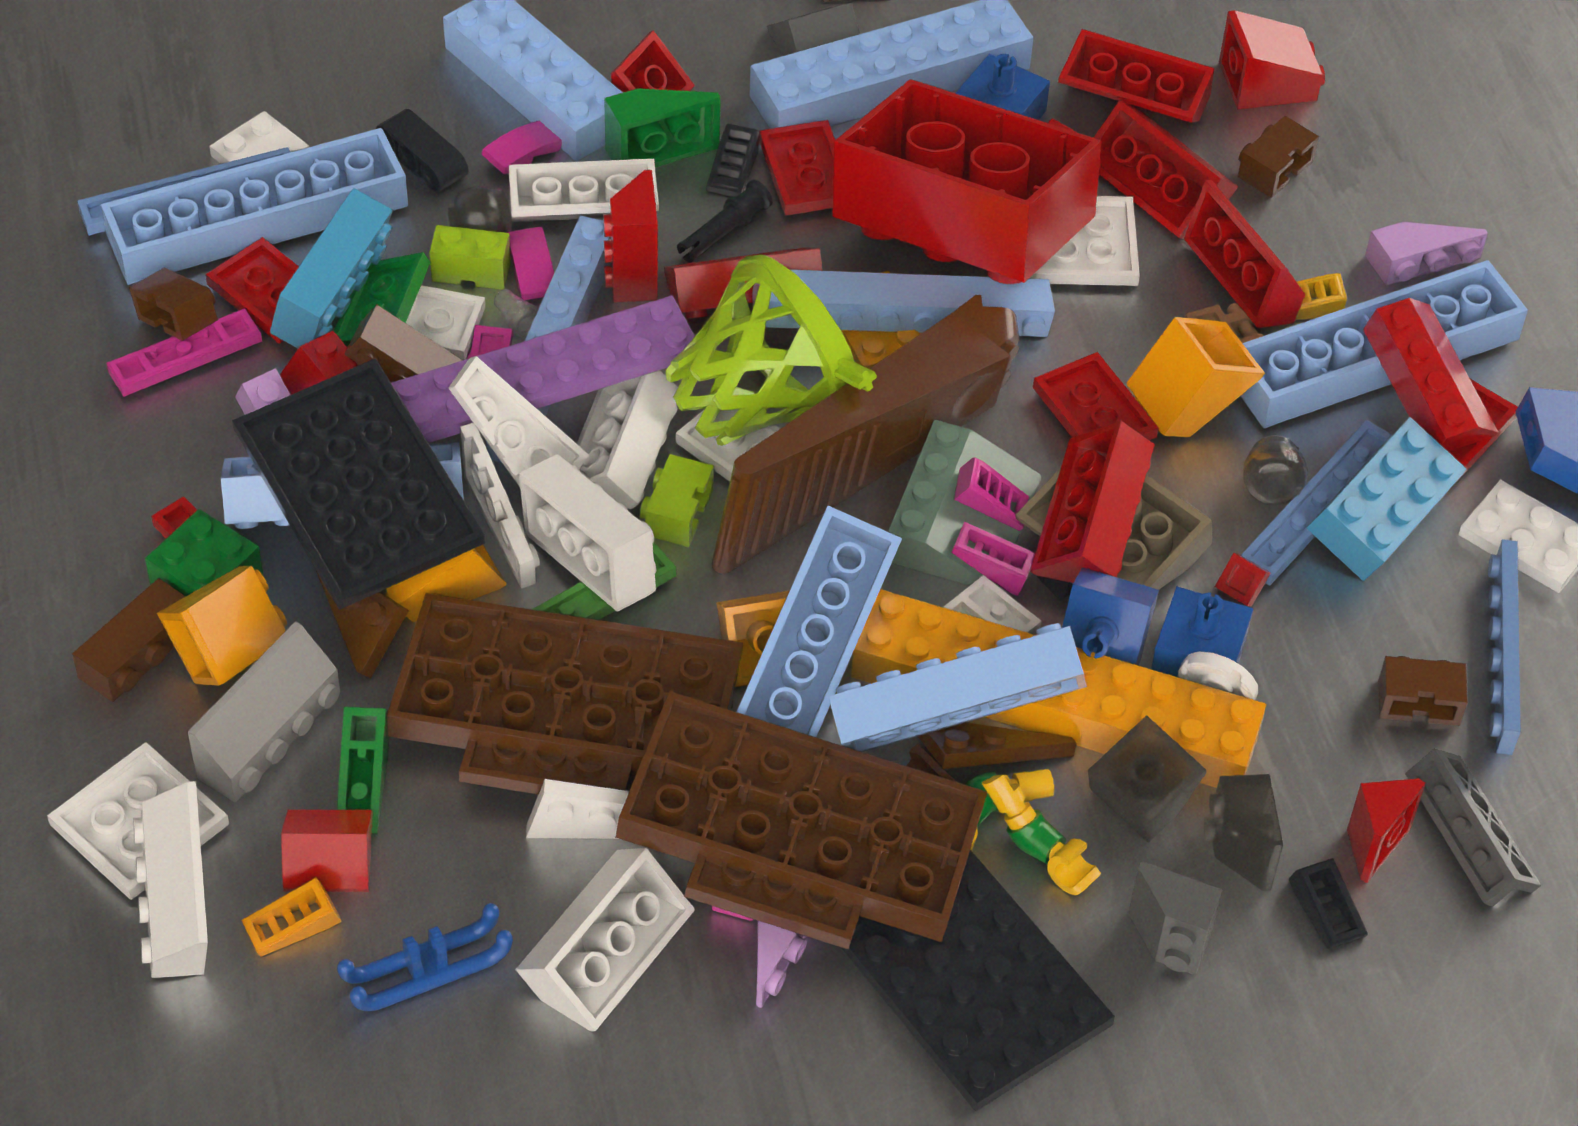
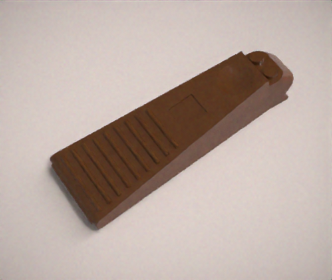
[711,295,1019,574]

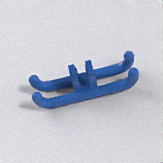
[337,903,513,1011]

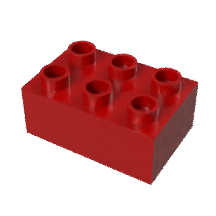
[833,79,1101,284]

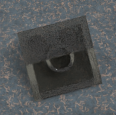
[1087,715,1206,843]
[1204,774,1283,891]

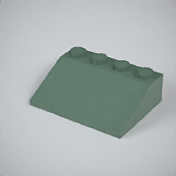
[888,419,1041,588]

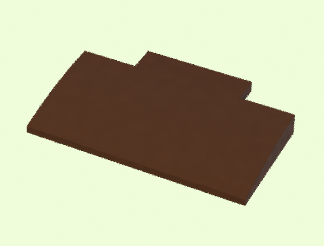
[387,593,743,795]
[615,691,987,950]

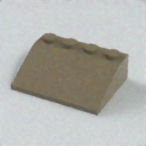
[1015,468,1212,590]

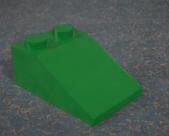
[604,88,721,167]

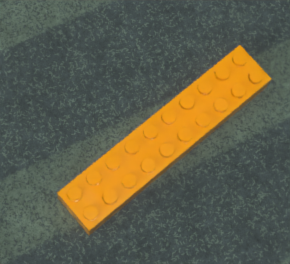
[851,589,1267,795]

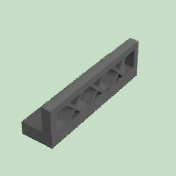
[1405,748,1541,906]

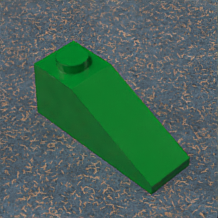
[337,707,390,834]

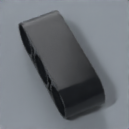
[376,109,469,192]

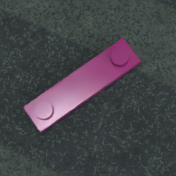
[106,308,262,397]

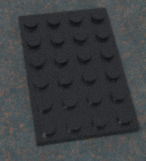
[232,358,485,610]
[841,850,1115,1111]

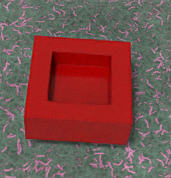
[151,496,197,539]
[1214,553,1271,607]

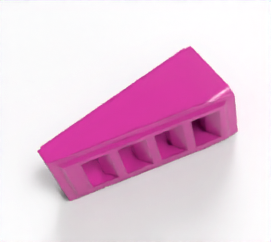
[954,457,1029,531]
[951,522,1035,596]

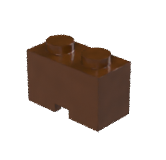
[1238,116,1319,198]
[129,267,218,341]
[1378,656,1468,726]

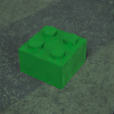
[145,509,264,596]

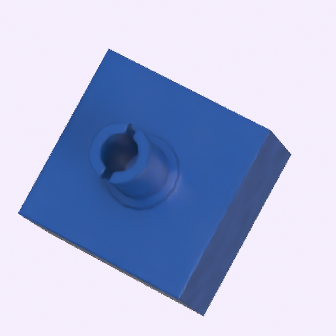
[956,54,1050,120]
[1062,567,1159,666]
[1151,586,1254,677]

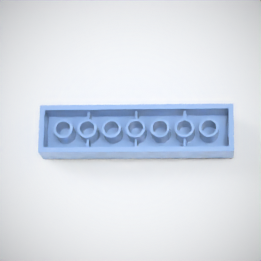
[750,0,1034,129]
[101,128,408,285]
[1241,260,1528,429]

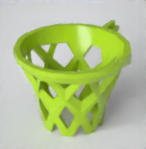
[666,255,877,446]

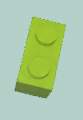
[429,225,511,290]
[640,454,714,547]

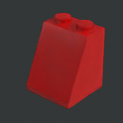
[1219,10,1325,110]

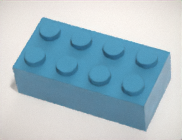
[270,188,393,348]
[1306,417,1467,581]

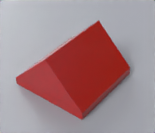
[611,30,695,92]
[1347,778,1426,883]
[281,809,373,892]

